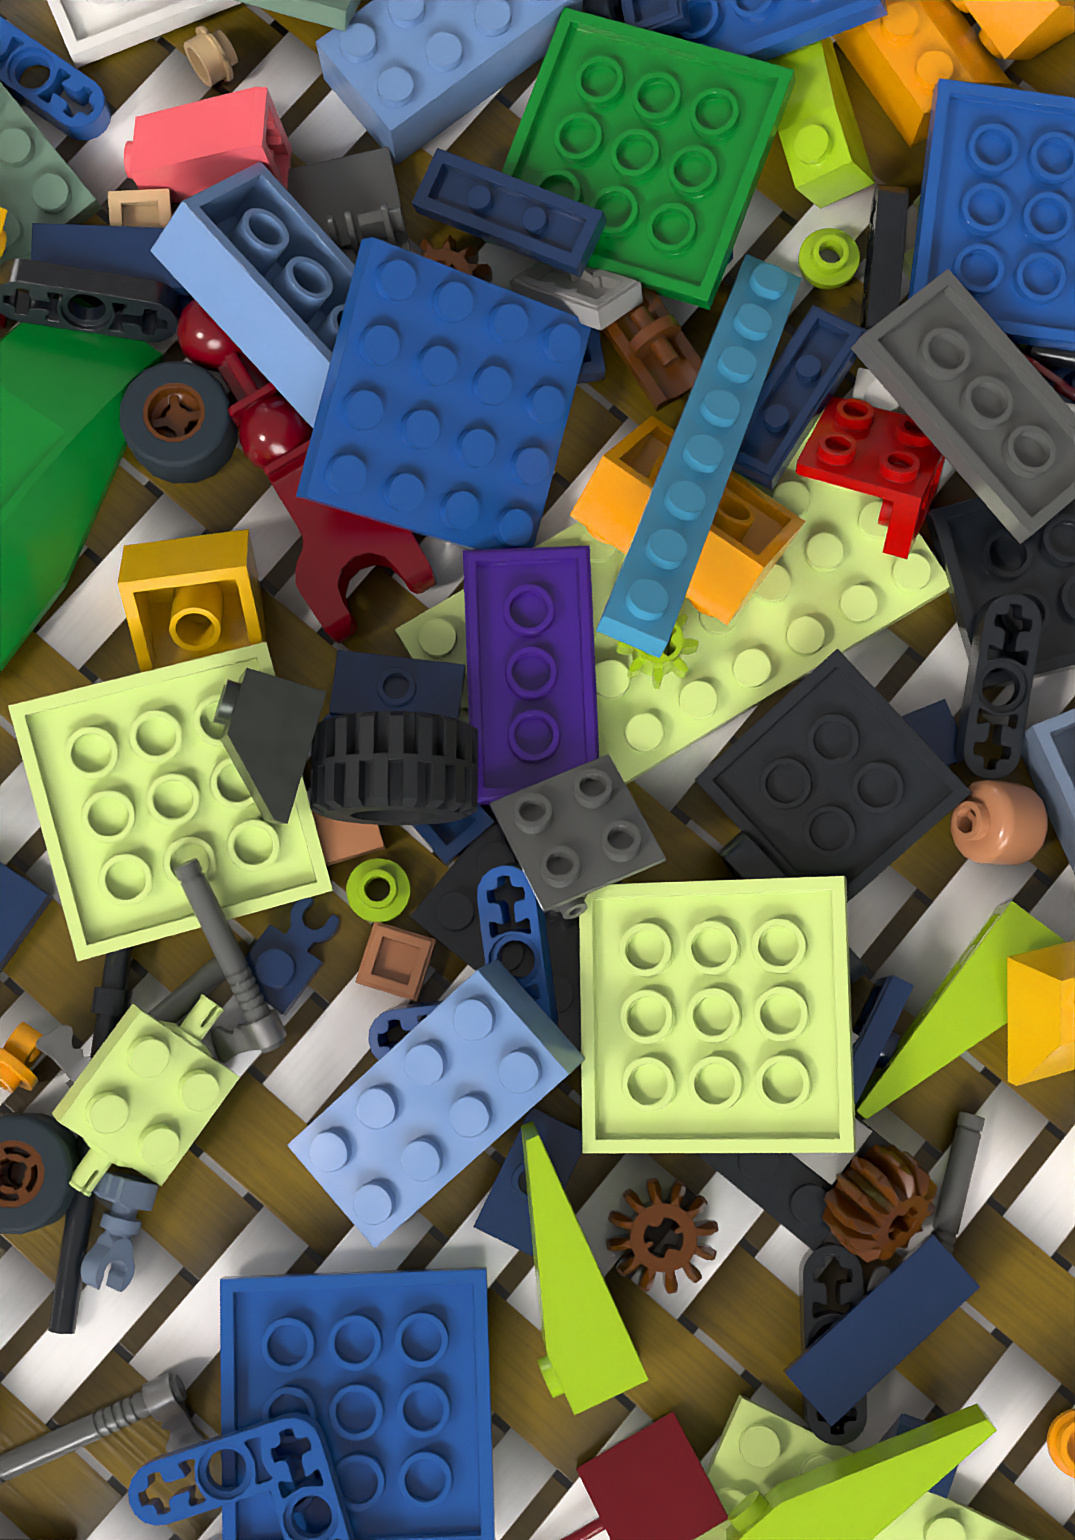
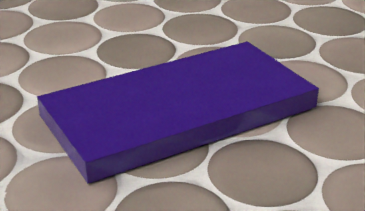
[463,545,599,805]

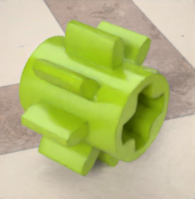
[617,614,699,689]

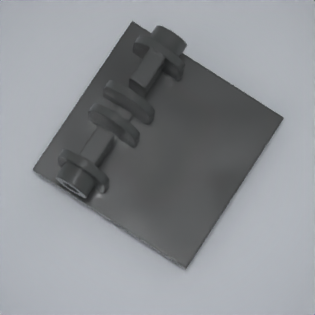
[287,147,411,265]
[490,754,666,919]

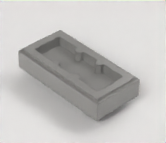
[509,261,643,330]

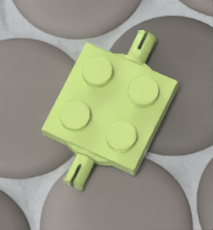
[52,994,240,1197]

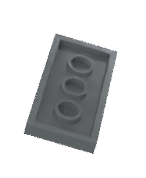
[851,269,1075,544]

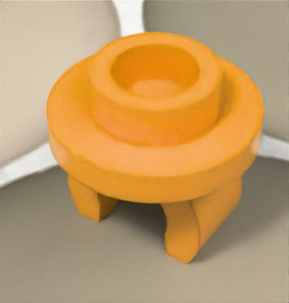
[0,1021,43,1093]

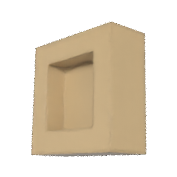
[107,188,173,228]

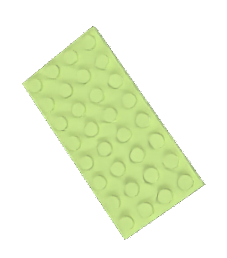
[395,407,950,785]

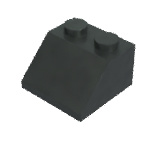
[213,668,327,824]

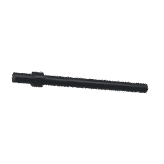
[48,946,133,1334]

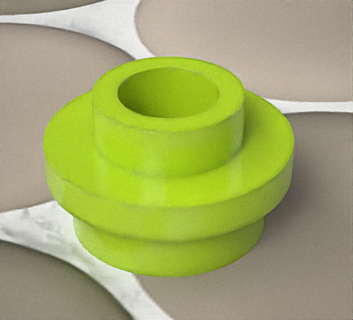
[798,228,860,289]
[346,858,411,923]

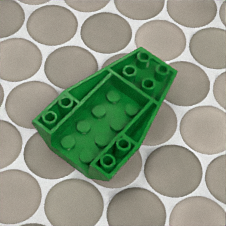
[0,293,165,673]

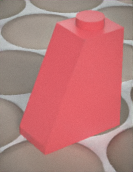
[124,87,292,203]

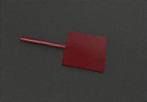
[560,1412,728,1540]

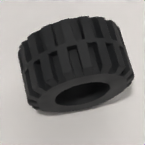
[310,711,478,825]

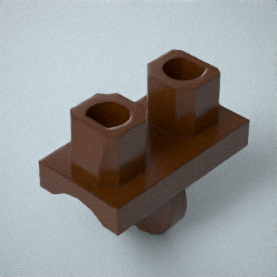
[602,287,702,412]

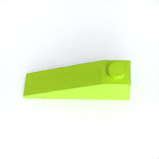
[765,37,875,209]
[855,901,1066,1119]
[521,1121,649,1415]
[726,1403,997,1540]

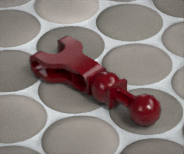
[177,299,437,644]

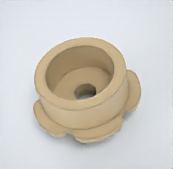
[184,26,238,87]

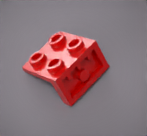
[795,397,946,559]

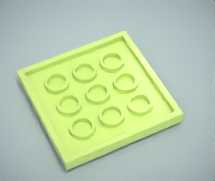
[8,642,333,961]
[579,876,856,1153]

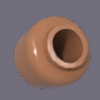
[950,780,1048,866]

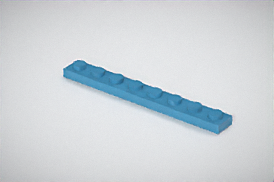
[596,254,802,658]

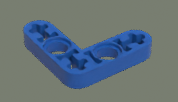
[0,17,111,141]
[368,863,558,1061]
[128,1412,355,1540]

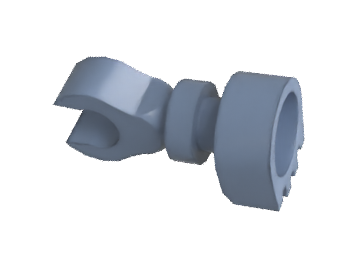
[81,1170,159,1292]

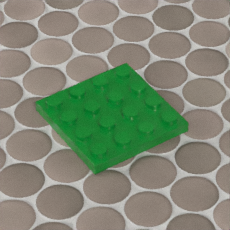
[483,7,796,310]

